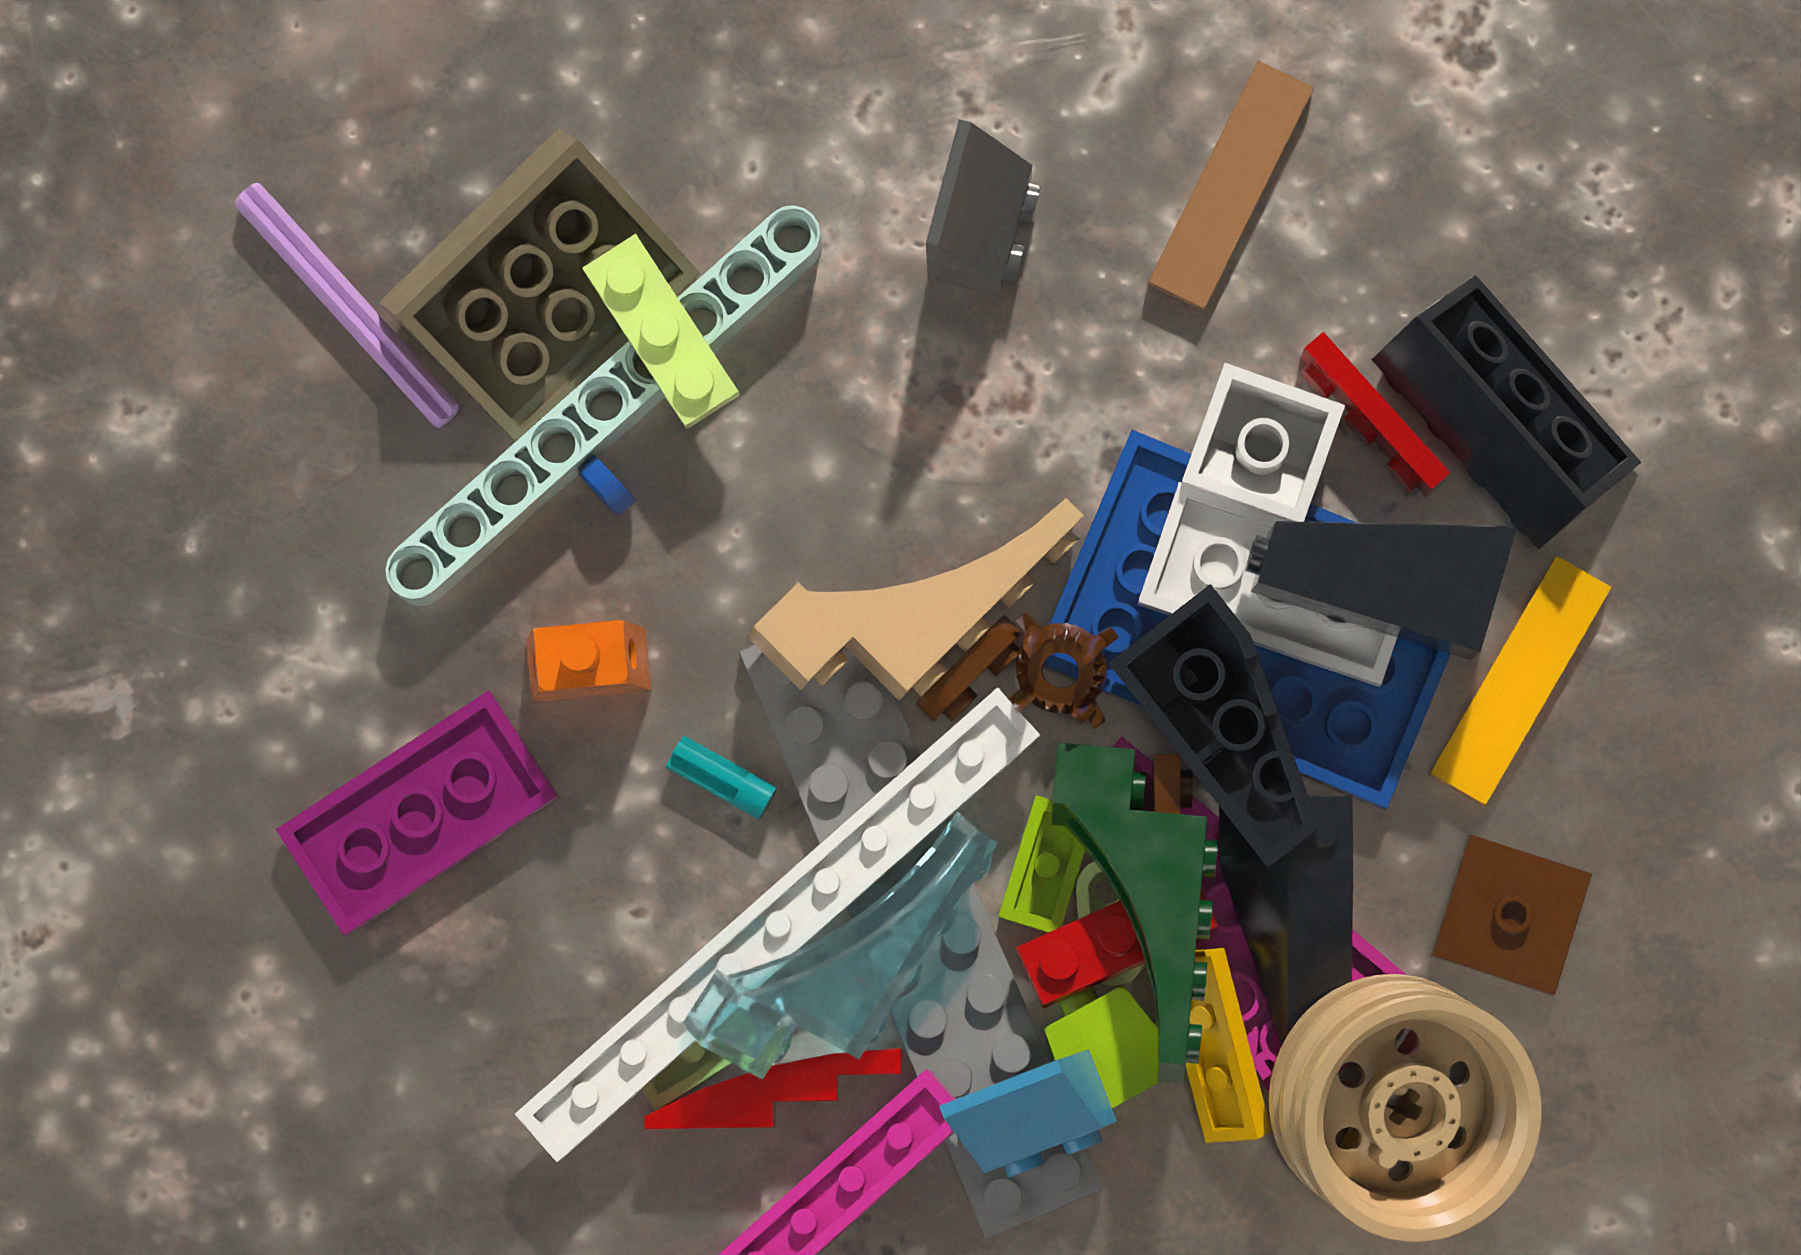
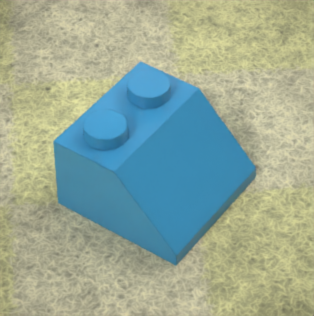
[939,1049,1117,1178]

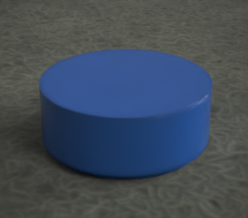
[578,455,636,516]

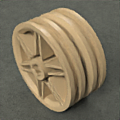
[1269,974,1542,1242]

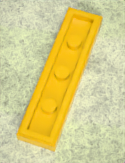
[1428,556,1612,807]

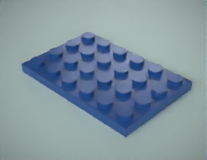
[1043,429,1451,810]

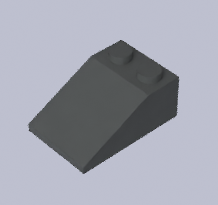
[926,119,1041,297]

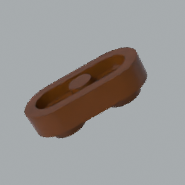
[916,615,1023,722]

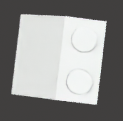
[1182,363,1345,522]

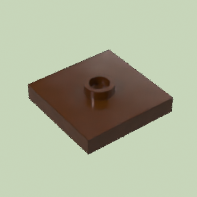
[1430,834,1592,996]

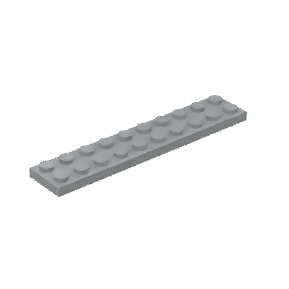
[739,645,1103,1239]

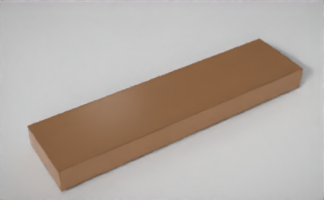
[1147,60,1314,313]

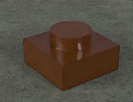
[1152,754,1193,814]

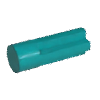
[665,735,778,820]

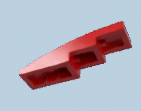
[644,1048,902,1129]

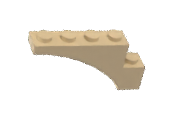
[747,498,1084,701]

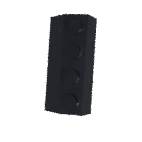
[1371,274,1641,550]

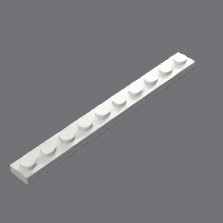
[515,687,1040,1163]

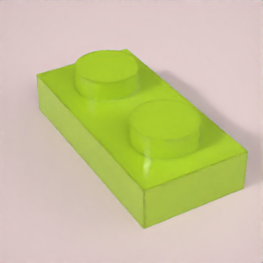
[998,795,1085,933]

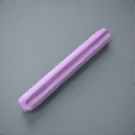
[235,183,460,428]

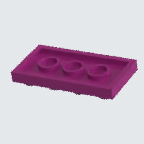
[275,690,560,937]

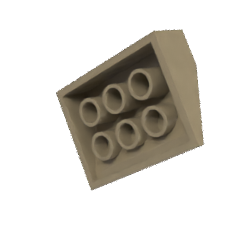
[379,128,700,442]

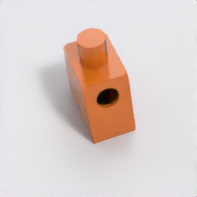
[526,620,651,703]

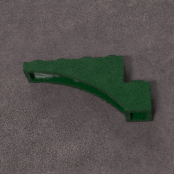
[1052,742,1218,1084]

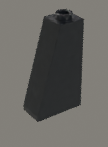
[1245,521,1517,660]

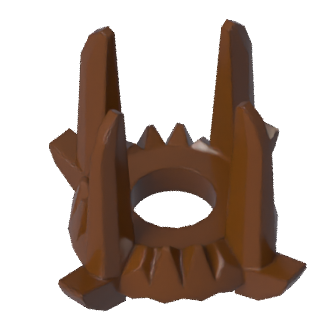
[1008,612,1119,729]

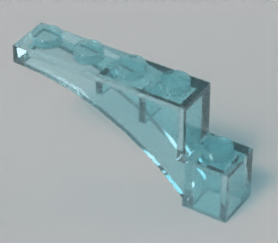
[682,812,998,1079]

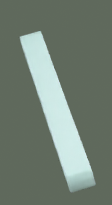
[385,205,822,606]

